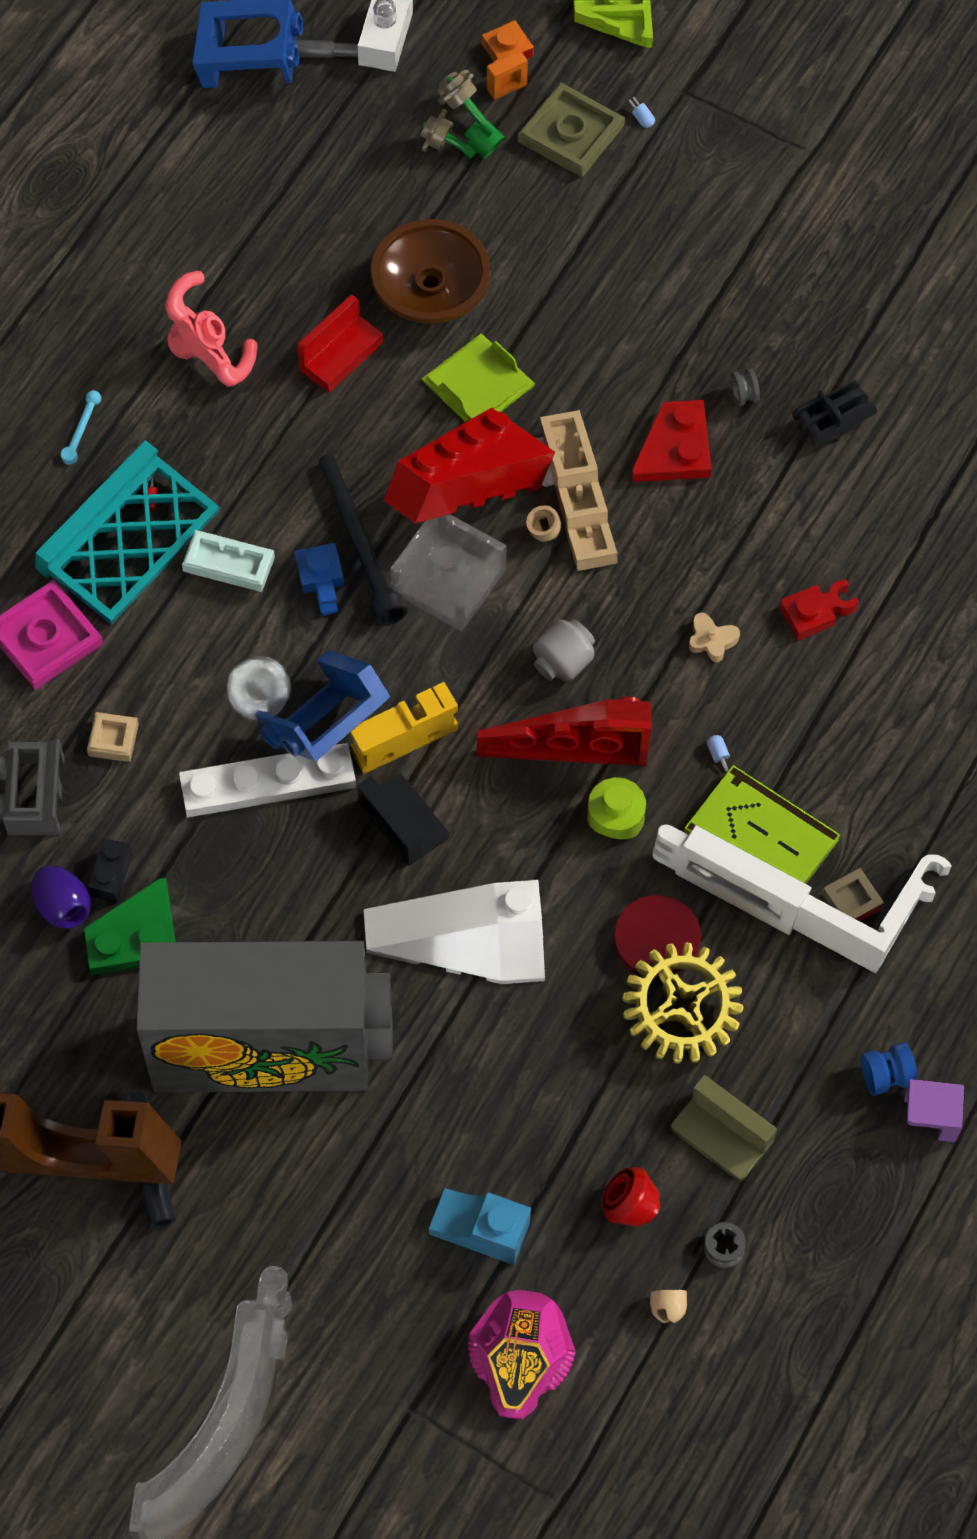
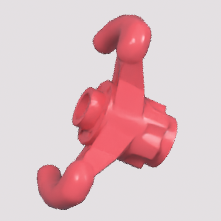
[165,271,258,387]

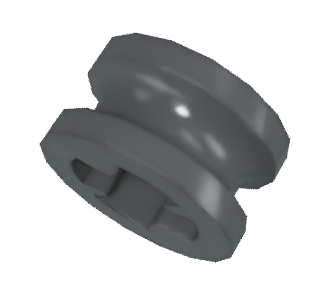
[730,367,760,407]
[704,1222,746,1268]

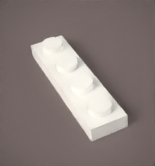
[179,743,356,818]

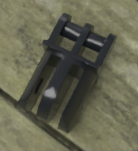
[792,380,877,447]

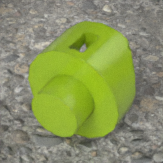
[587,777,646,839]

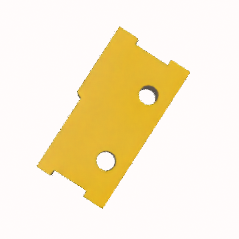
[349,682,458,774]

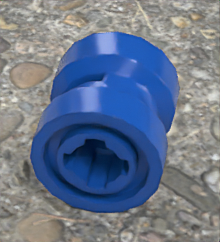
[860,1042,918,1096]

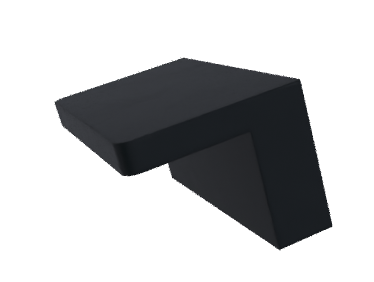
[357,773,449,866]

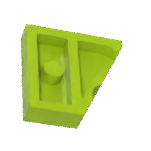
[573,0,653,48]

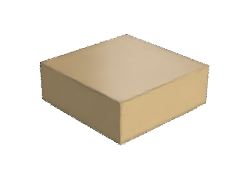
[87,712,139,762]

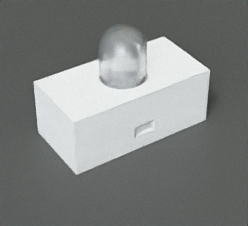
[358,0,413,72]

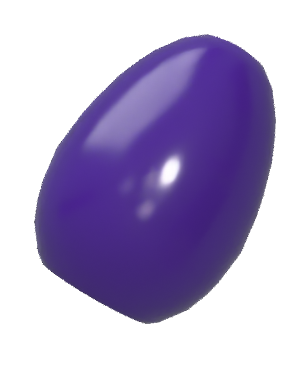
[31,865,91,929]

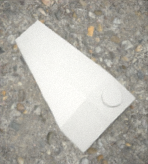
[364,880,545,984]

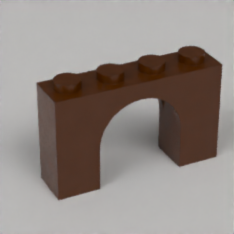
[0,1093,182,1185]

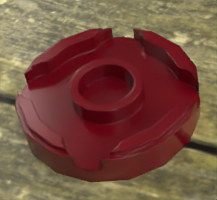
[614,895,702,979]

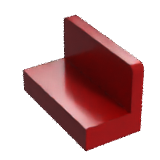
[298,295,383,393]

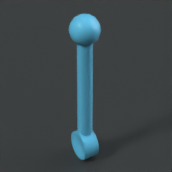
[61,390,101,465]

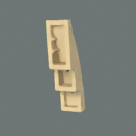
[540,410,617,571]

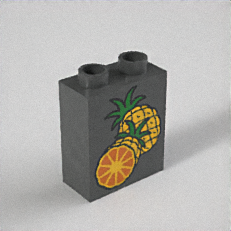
[137,941,393,1092]

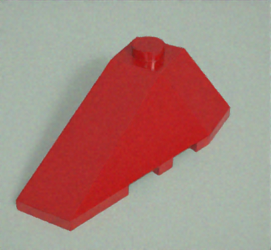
[477,697,652,766]

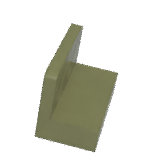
[671,1075,777,1181]

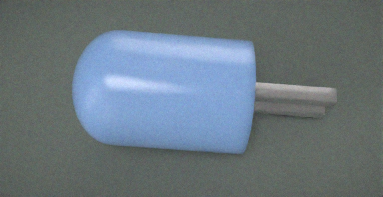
[629,97,655,128]
[707,735,730,772]

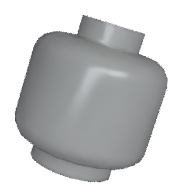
[533,619,595,681]

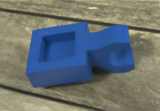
[294,543,344,616]

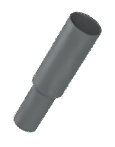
[296,40,358,58]

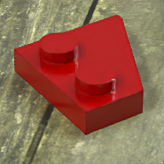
[632,400,712,482]

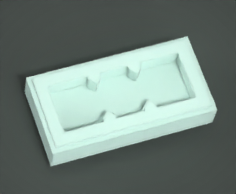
[182,530,275,592]

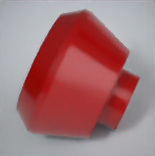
[601,1167,660,1227]

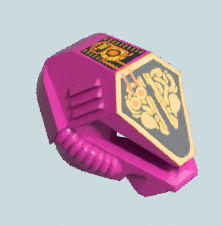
[468,1290,576,1420]

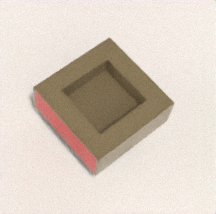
[822,868,884,922]

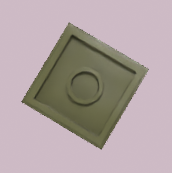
[518,82,625,178]

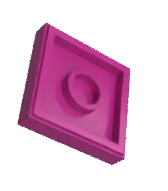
[0,579,104,690]

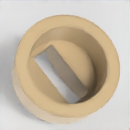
[526,506,561,542]
[650,1290,687,1323]

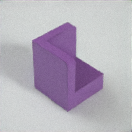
[904,1079,964,1142]

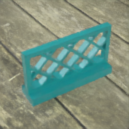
[35,440,220,625]

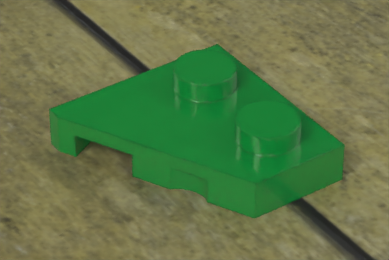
[84,878,176,975]

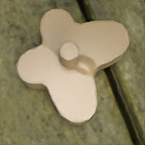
[689,613,740,662]

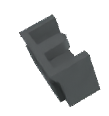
[0,739,64,835]

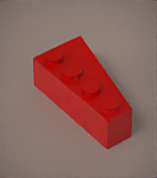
[383,407,555,524]

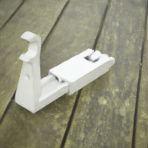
[652,825,951,973]

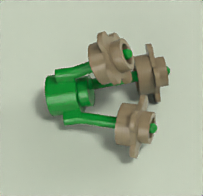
[420,70,505,160]

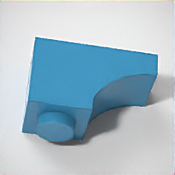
[429,1188,531,1265]

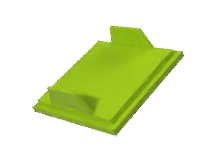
[422,333,535,422]

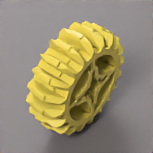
[622,943,743,1064]

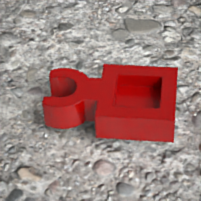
[779,580,859,641]

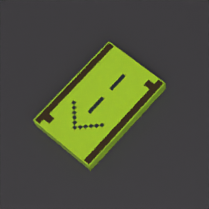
[684,765,840,884]

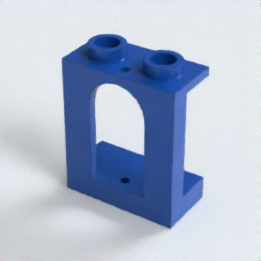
[193,0,303,88]
[254,650,391,762]

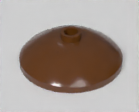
[371,219,491,324]

